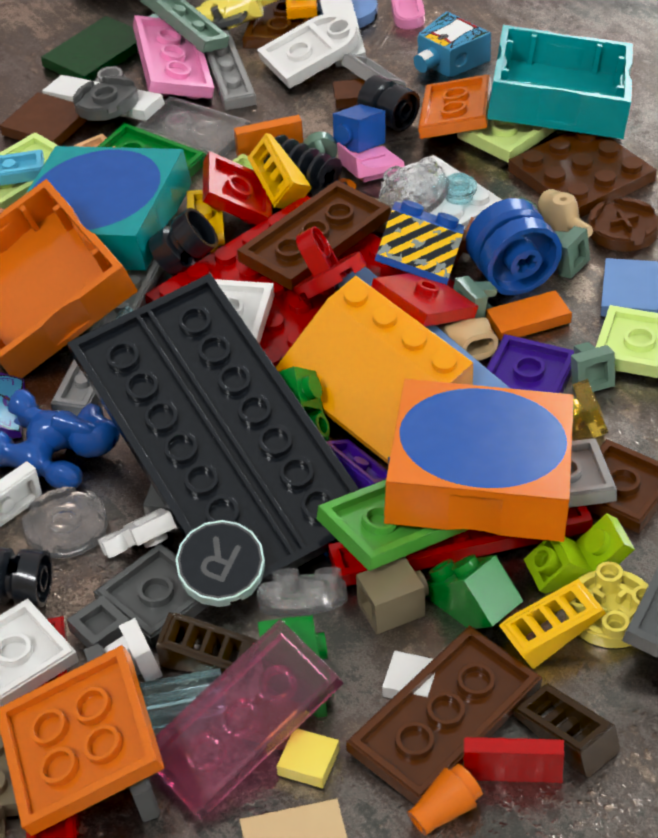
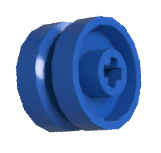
[466,198,562,295]

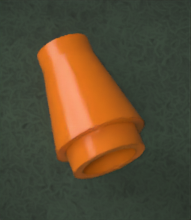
[407,764,483,836]

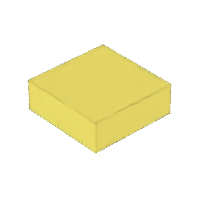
[277,728,340,788]

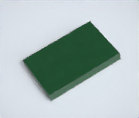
[41,16,139,81]

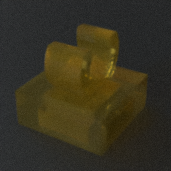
[572,379,609,438]

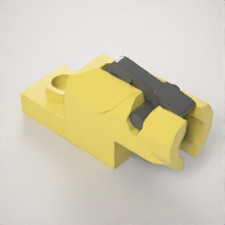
[195,0,279,31]

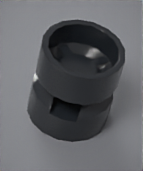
[357,75,420,132]
[148,208,218,276]
[0,547,53,607]

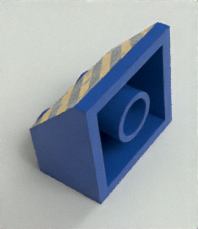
[374,200,464,285]

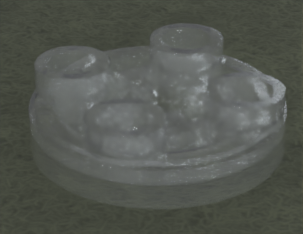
[379,157,449,213]
[257,567,348,617]

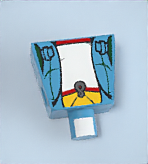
[413,11,491,77]

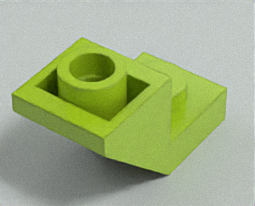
[524,513,635,594]

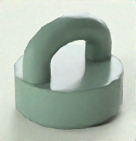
[303,131,338,158]

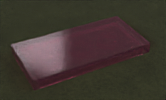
[155,619,344,820]

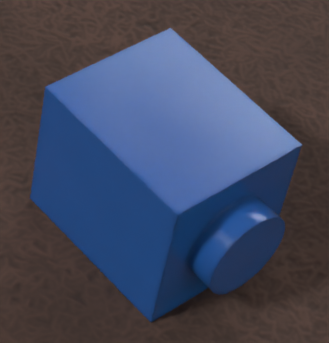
[333,104,385,153]

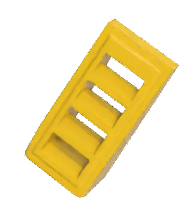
[247,133,311,209]
[499,579,606,669]

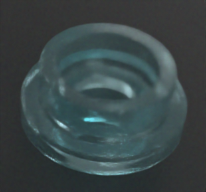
[441,173,477,205]

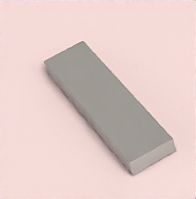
[204,30,257,111]

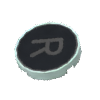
[176,520,265,607]

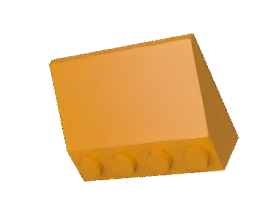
[276,275,473,464]

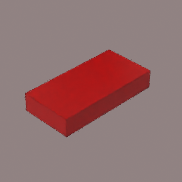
[464,737,564,783]

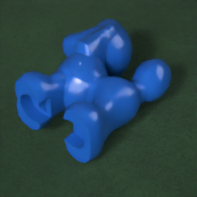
[0,389,120,491]

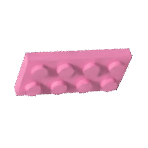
[133,15,214,99]

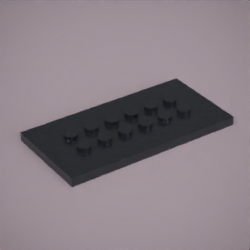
[67,273,359,604]

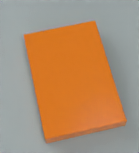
[418,74,492,139]

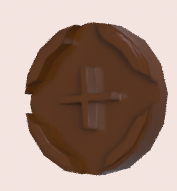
[588,197,658,252]

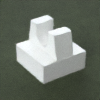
[103,618,163,684]

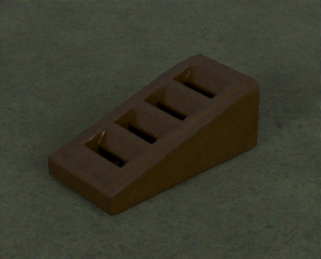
[156,612,260,682]
[513,683,620,777]

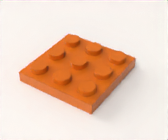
[0,645,165,836]

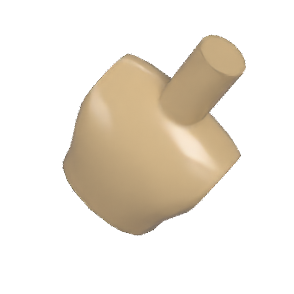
[538,189,593,238]
[439,317,498,361]

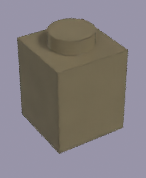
[356,556,429,635]

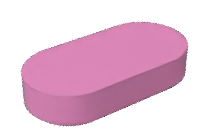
[391,0,425,30]

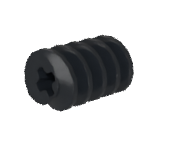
[264,135,342,196]

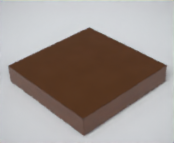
[0,92,87,146]
[586,439,658,534]

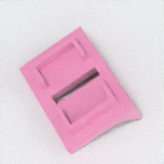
[337,143,405,182]

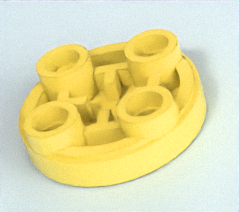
[566,561,648,648]

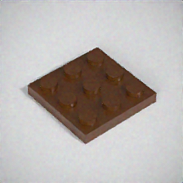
[508,131,657,218]

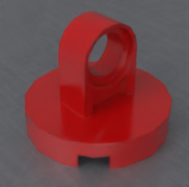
[293,226,367,301]

